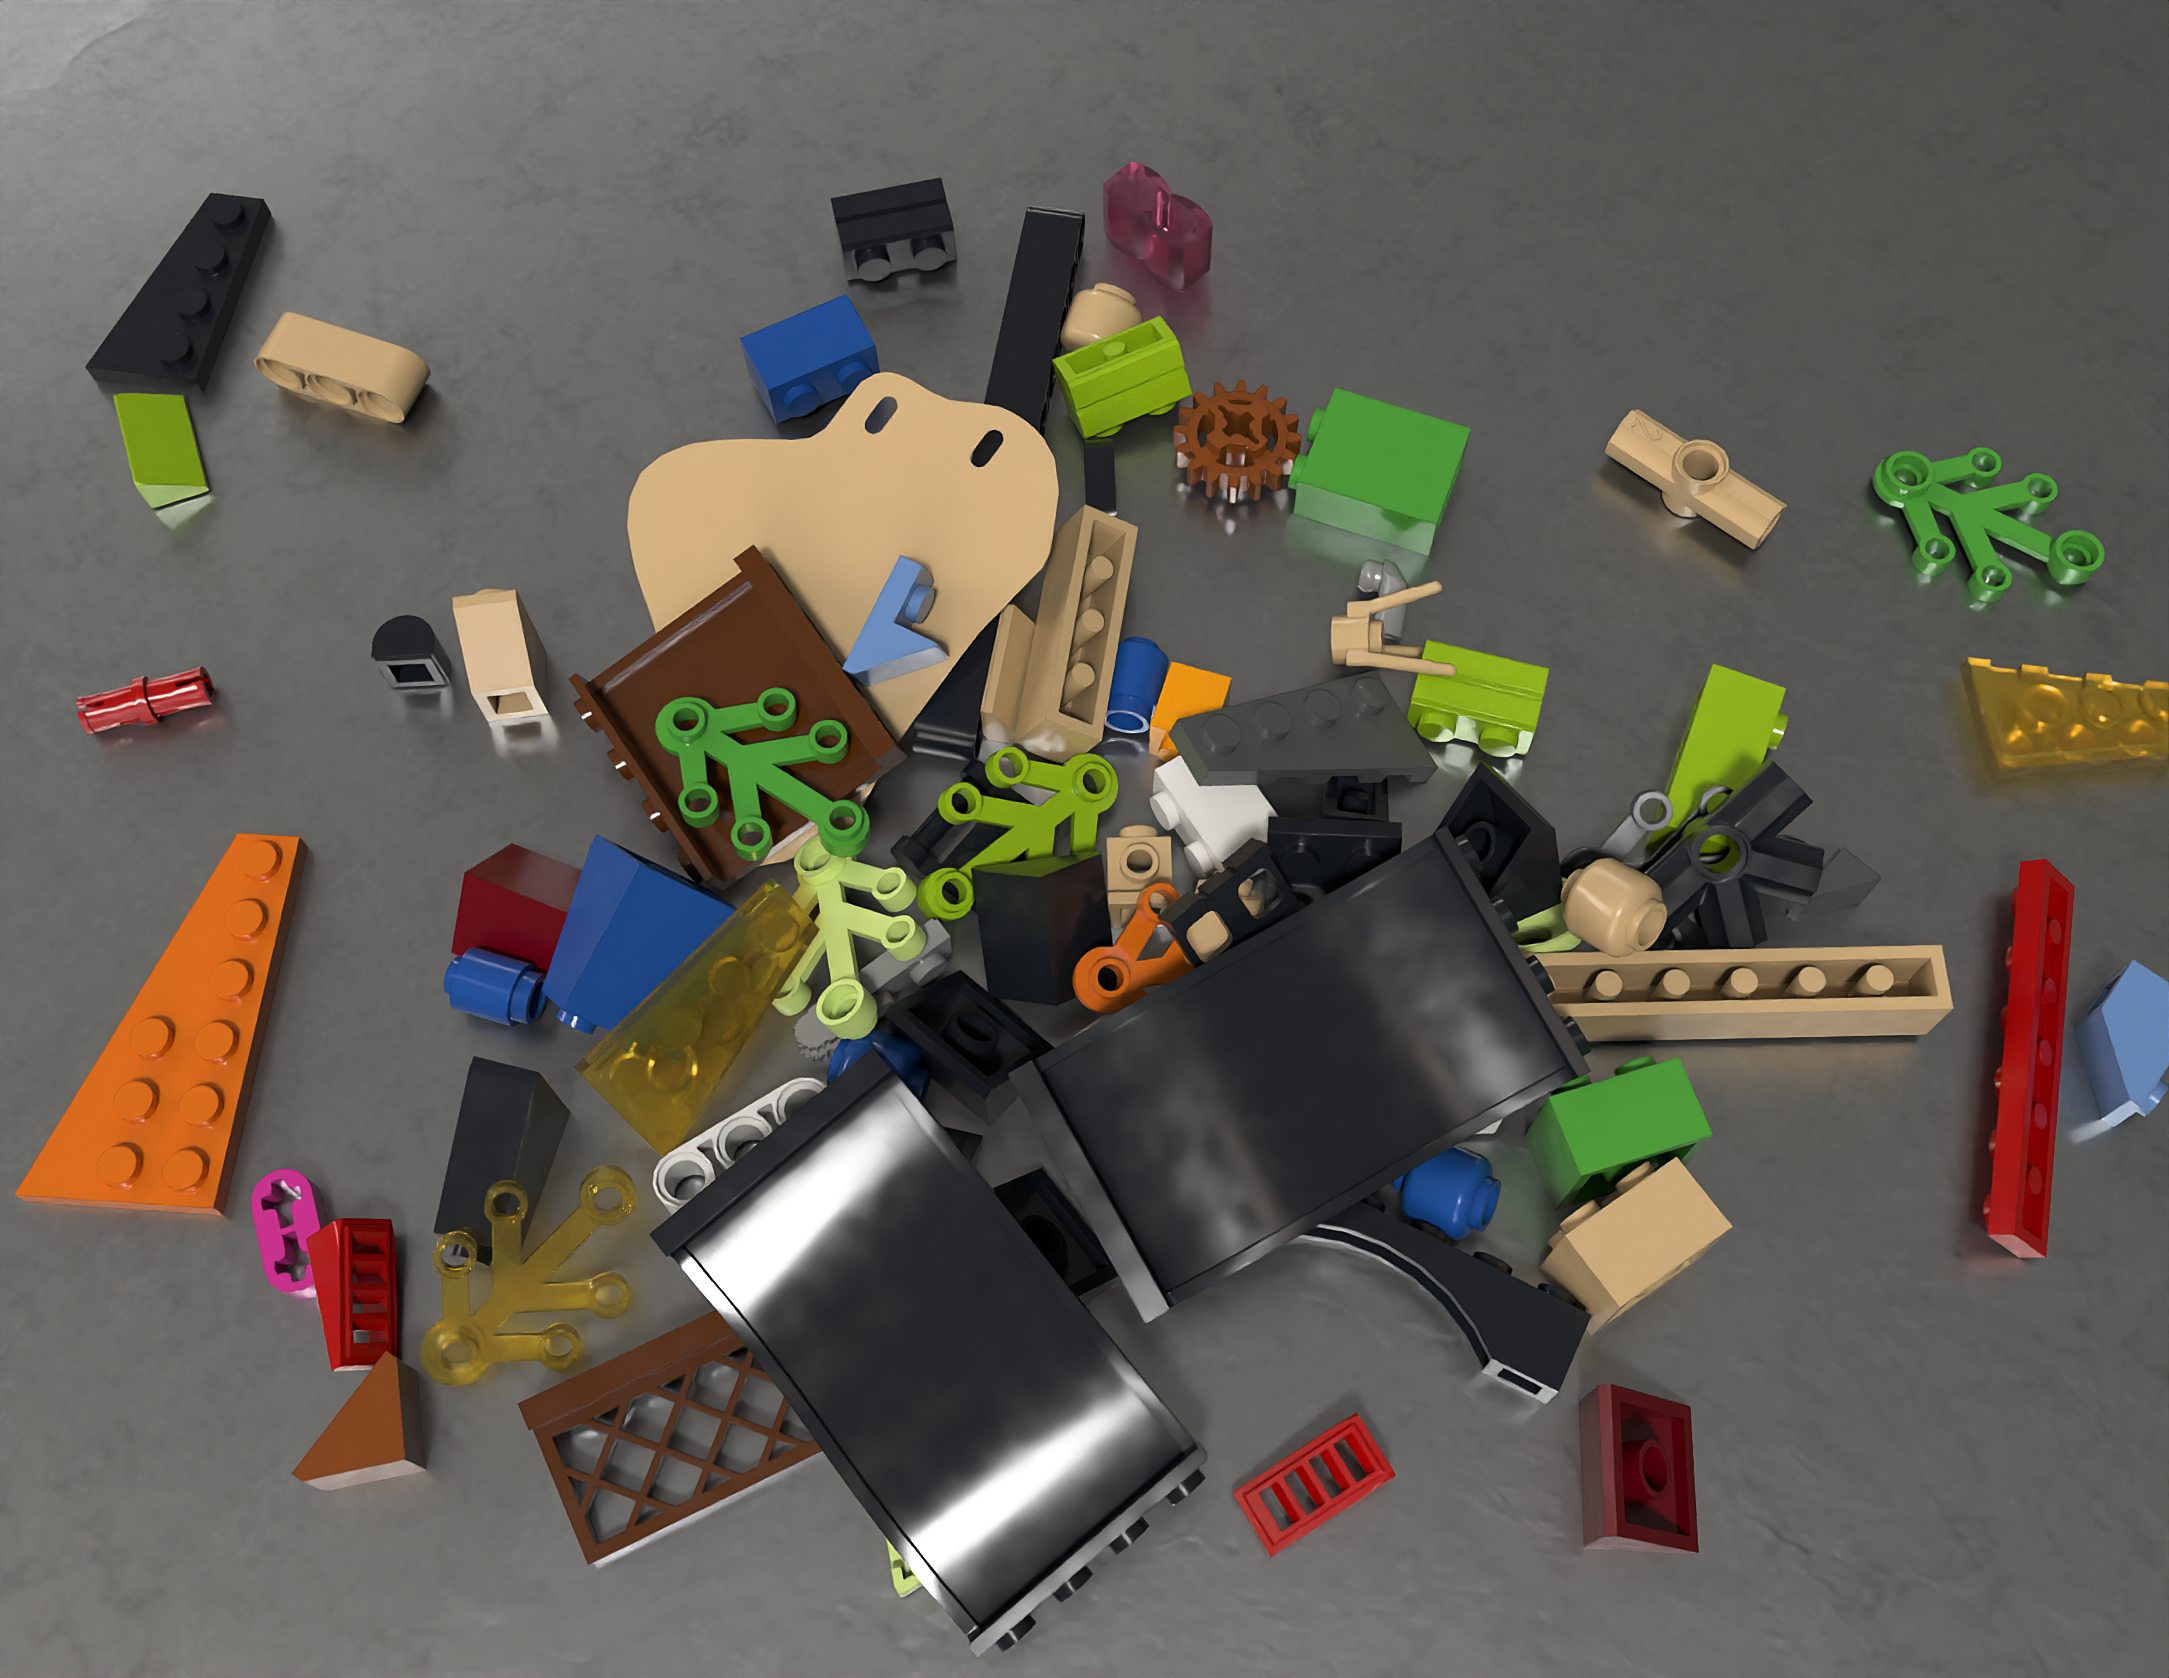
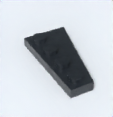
[85,193,271,394]

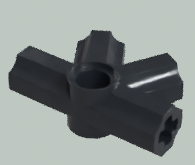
[1644,758,1825,950]

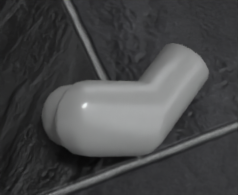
[1358,559,1409,641]

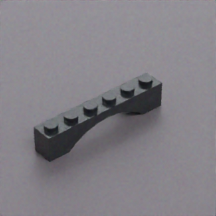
[1297,1195,1592,1404]

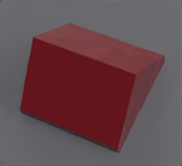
[451,843,582,975]
[1579,1384,1699,1554]

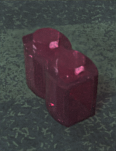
[1103,161,1213,293]

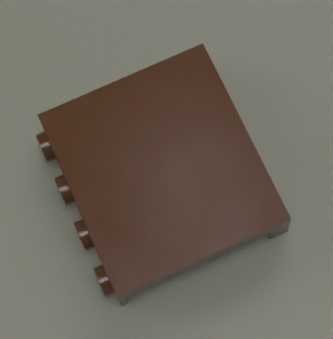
[568,544,908,891]

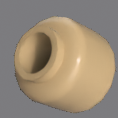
[1060,283,1143,353]
[1561,858,1667,958]

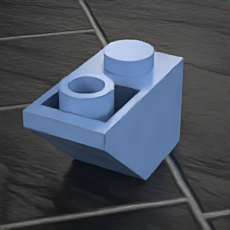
[2074,959,2169,1127]

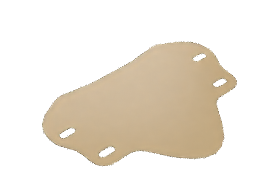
[627,372,1059,866]

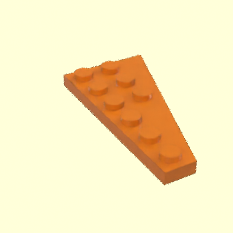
[14,833,308,1215]

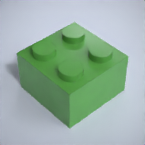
[1525,1056,1713,1211]

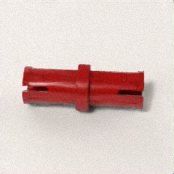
[76,666,216,736]

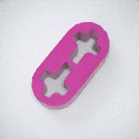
[251,1168,329,1300]

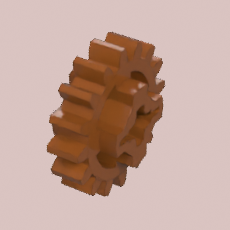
[1173,380,1302,503]

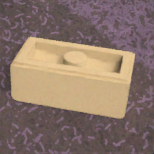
[980,604,1036,744]

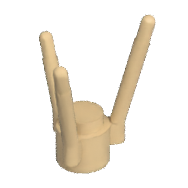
[1331,581,1457,677]

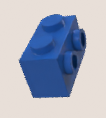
[740,294,880,424]

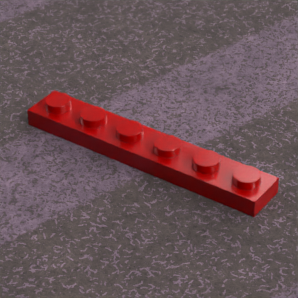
[1983,859,2075,1258]

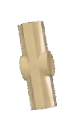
[1605,409,1787,550]

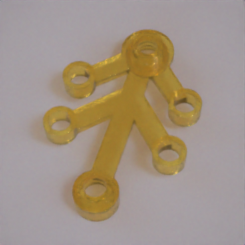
[420,1165,636,1386]

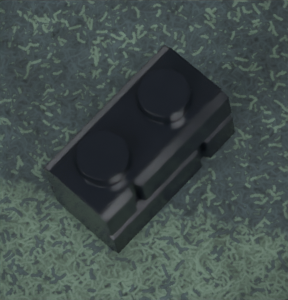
[831,177,957,281]

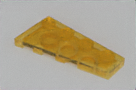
[1959,657,2169,779]
[573,878,820,1158]

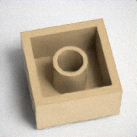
[1539,1157,1733,1336]

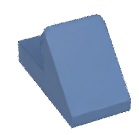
[842,555,949,687]

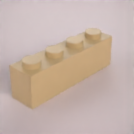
[1012,504,1138,765]

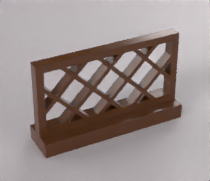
[518,1310,822,1565]

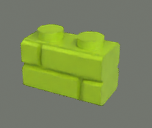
[1052,315,1192,439]
[1406,639,1550,757]

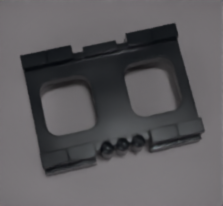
[1157,838,1307,969]

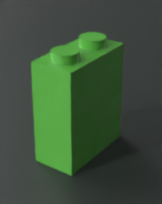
[1288,387,1472,556]

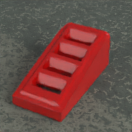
[306,1218,398,1371]
[1232,1413,1395,1558]

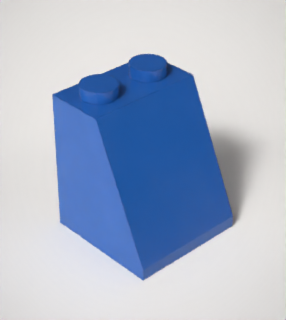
[542,834,752,1060]

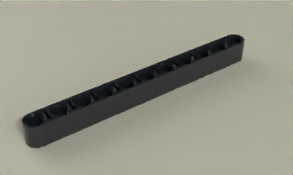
[913,205,1085,761]

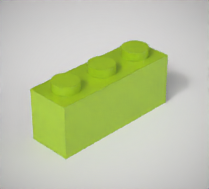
[1645,663,1789,856]

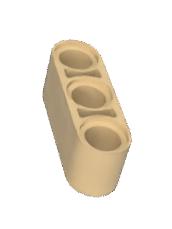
[253,312,431,423]

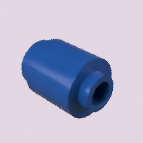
[1105,637,1169,733]
[444,947,547,1027]

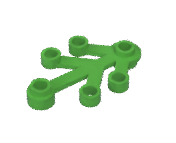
[1873,447,2105,602]
[655,687,871,861]

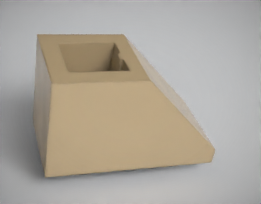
[452,589,549,722]

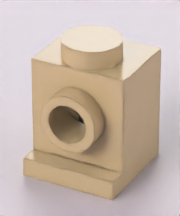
[1107,825,1172,928]

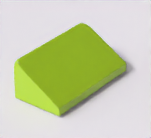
[113,393,209,508]

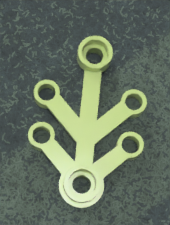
[759,835,926,1040]

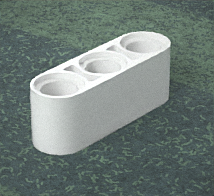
[653,1077,826,1215]

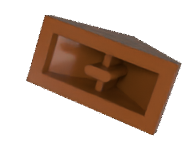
[291,1351,426,1491]

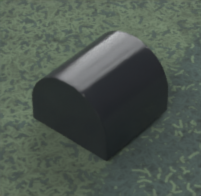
[371,615,451,687]

